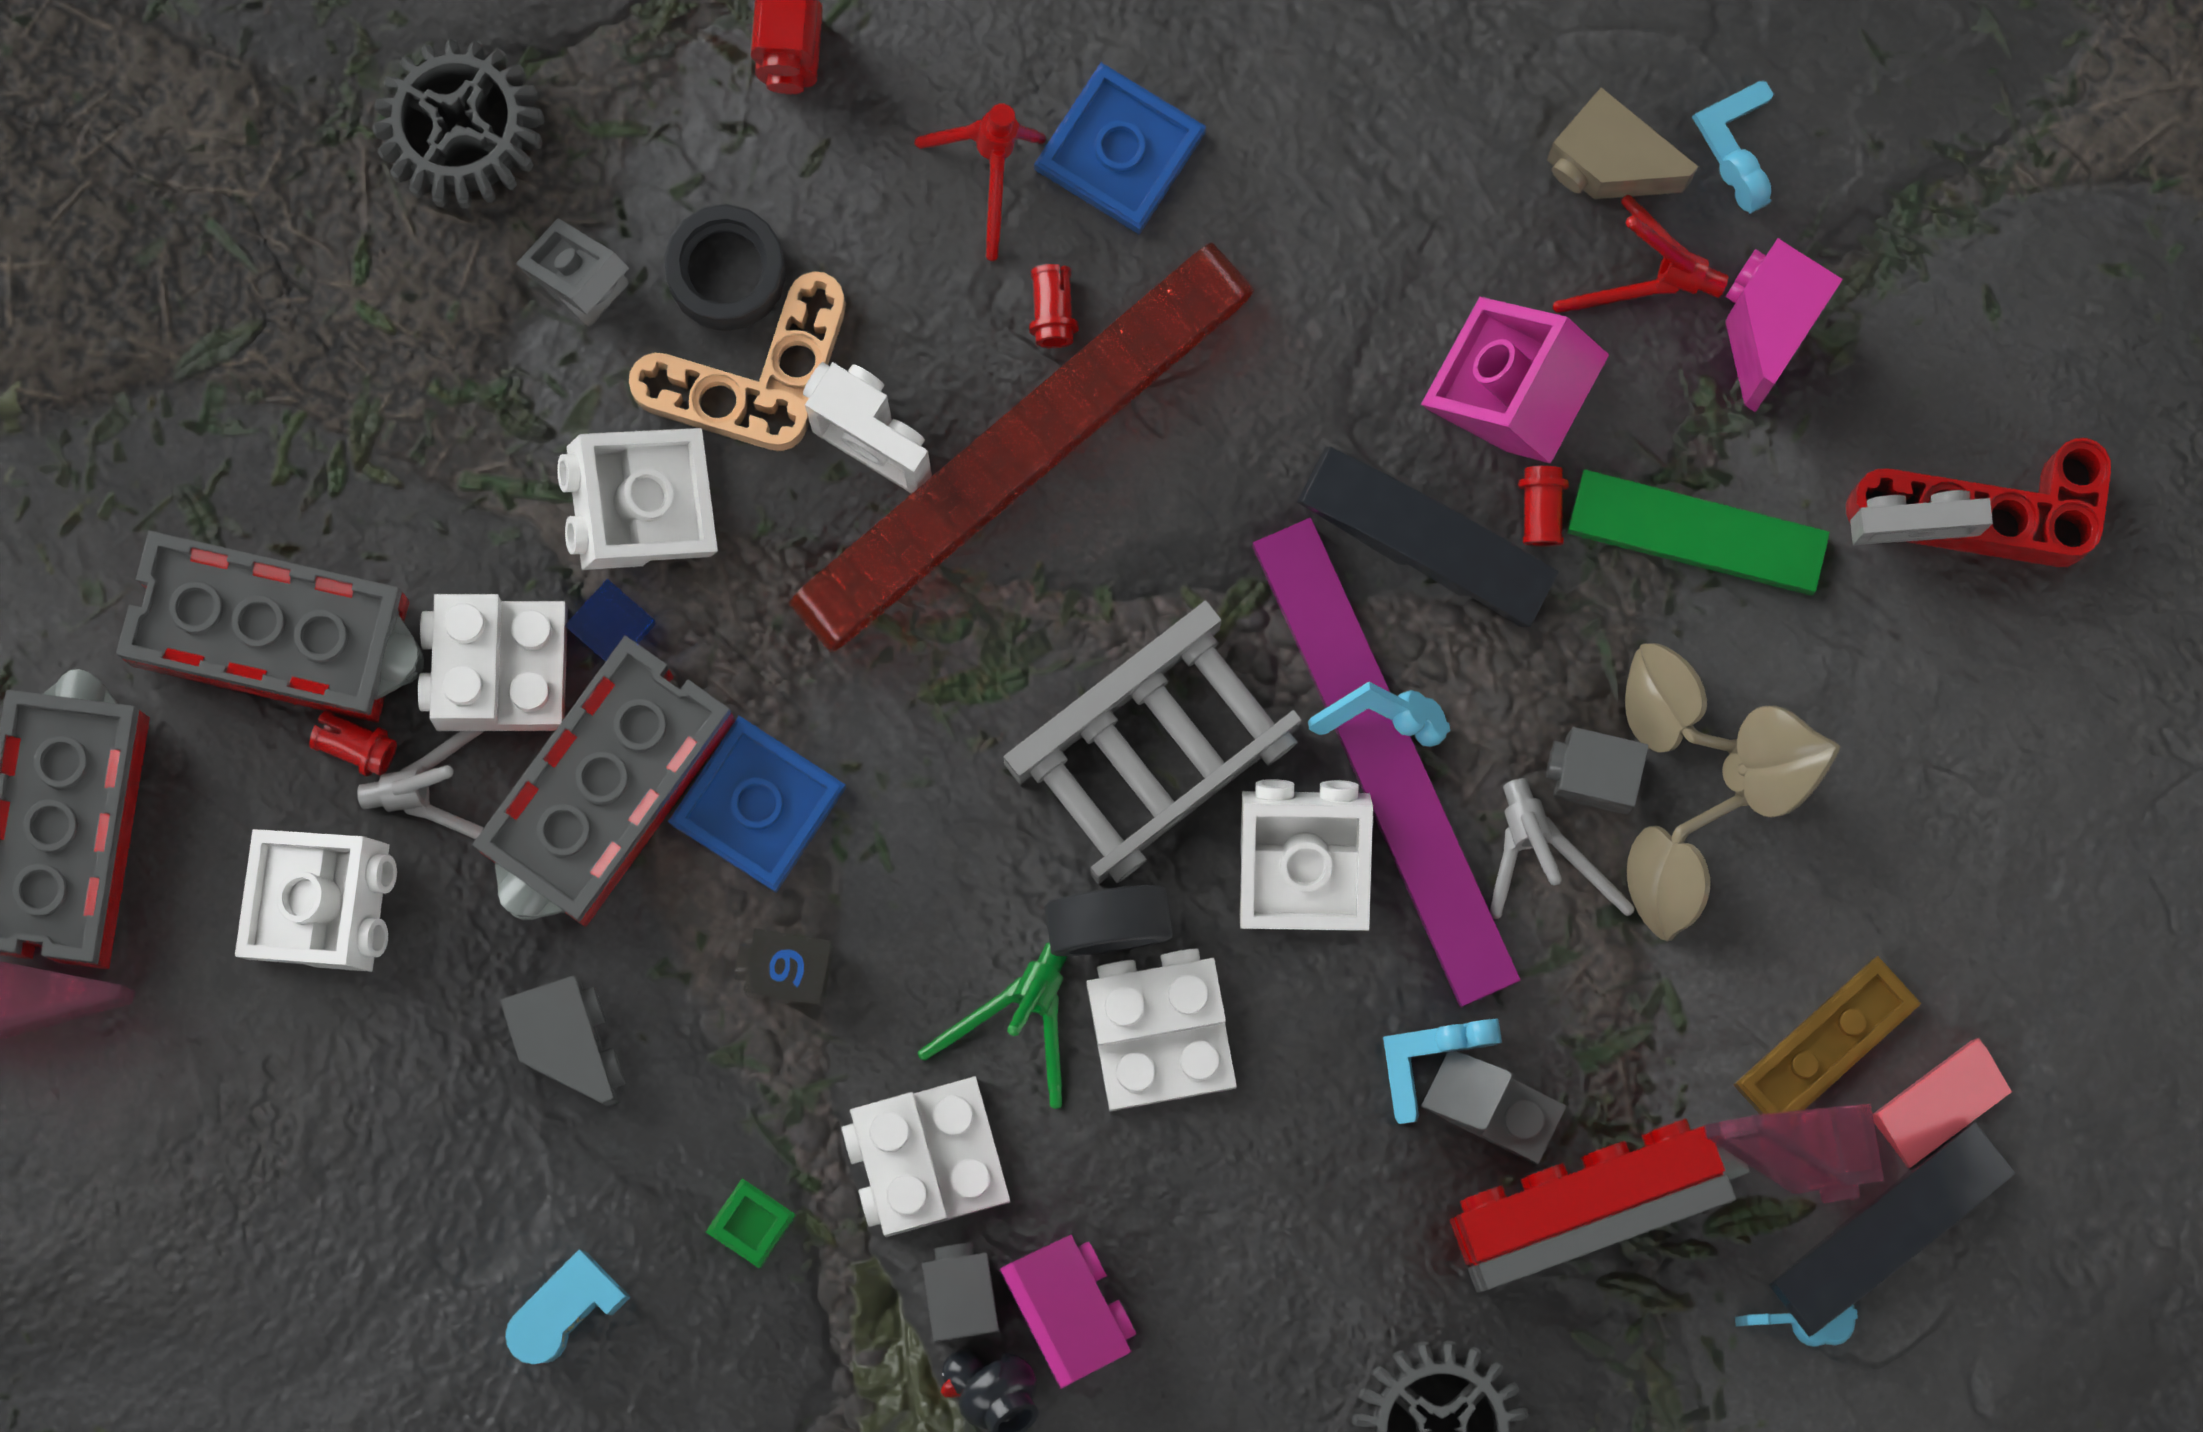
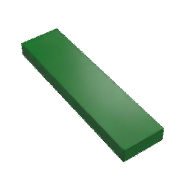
[1567,469,1830,596]

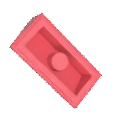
[1869,1038,2012,1169]

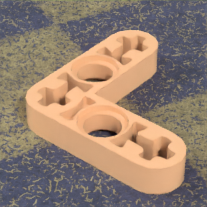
[629,271,846,451]

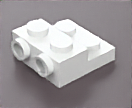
[803,362,932,498]
[558,428,718,570]
[418,594,568,731]
[1240,779,1373,930]
[235,829,397,972]
[1087,949,1237,1112]
[842,1076,1010,1237]

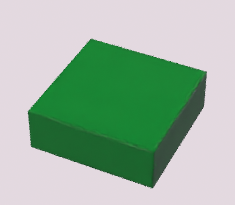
[706,1178,797,1269]

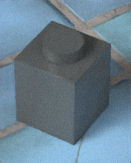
[1546,727,1648,815]
[922,1243,1000,1342]

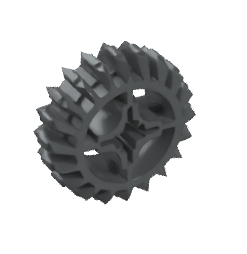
[372,38,544,209]
[1352,1341,1528,1432]

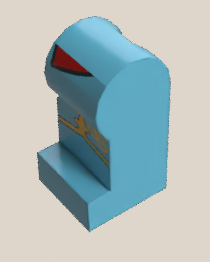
[505,1249,631,1365]

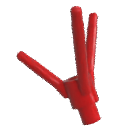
[914,103,1046,261]
[1553,195,1728,313]

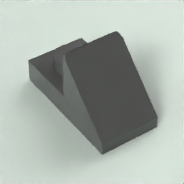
[516,218,629,326]
[1421,1051,1566,1165]

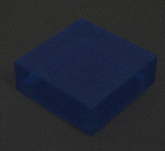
[565,579,657,662]

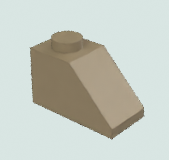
[1547,87,1698,199]

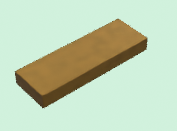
[1733,956,1921,1133]

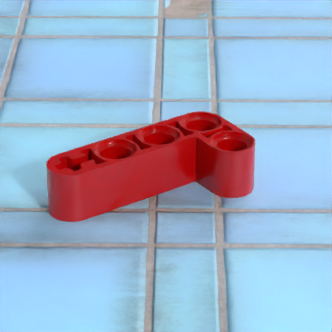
[1846,438,2111,567]

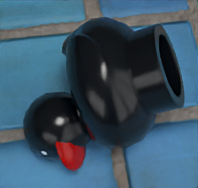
[941,1349,1039,1432]

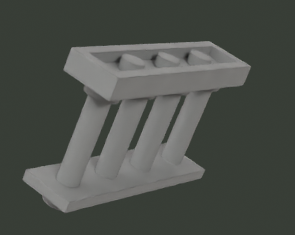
[1003,600,1301,885]

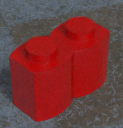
[751,0,823,94]

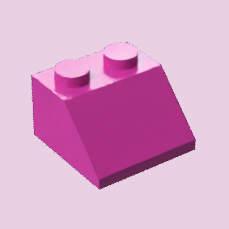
[1725,238,1843,412]
[1421,297,1609,464]
[1000,1235,1137,1389]

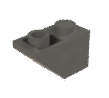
[500,975,626,1107]

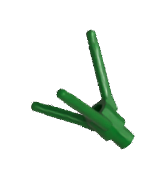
[918,943,1068,1109]

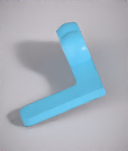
[1692,81,1774,214]
[1308,682,1450,747]
[1383,1019,1502,1124]
[1735,1305,1858,1347]

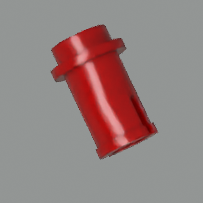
[1029,264,1079,348]
[1518,466,1569,547]
[309,710,397,777]

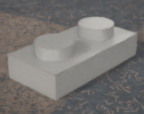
[1850,490,1993,545]

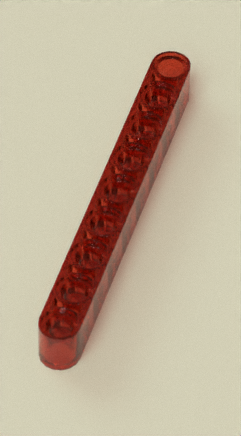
[789,242,1255,653]

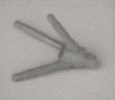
[357,731,484,839]
[1490,778,1635,919]

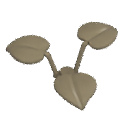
[1625,643,1840,941]

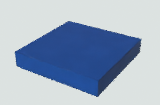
[1034,62,1206,235]
[668,716,847,893]

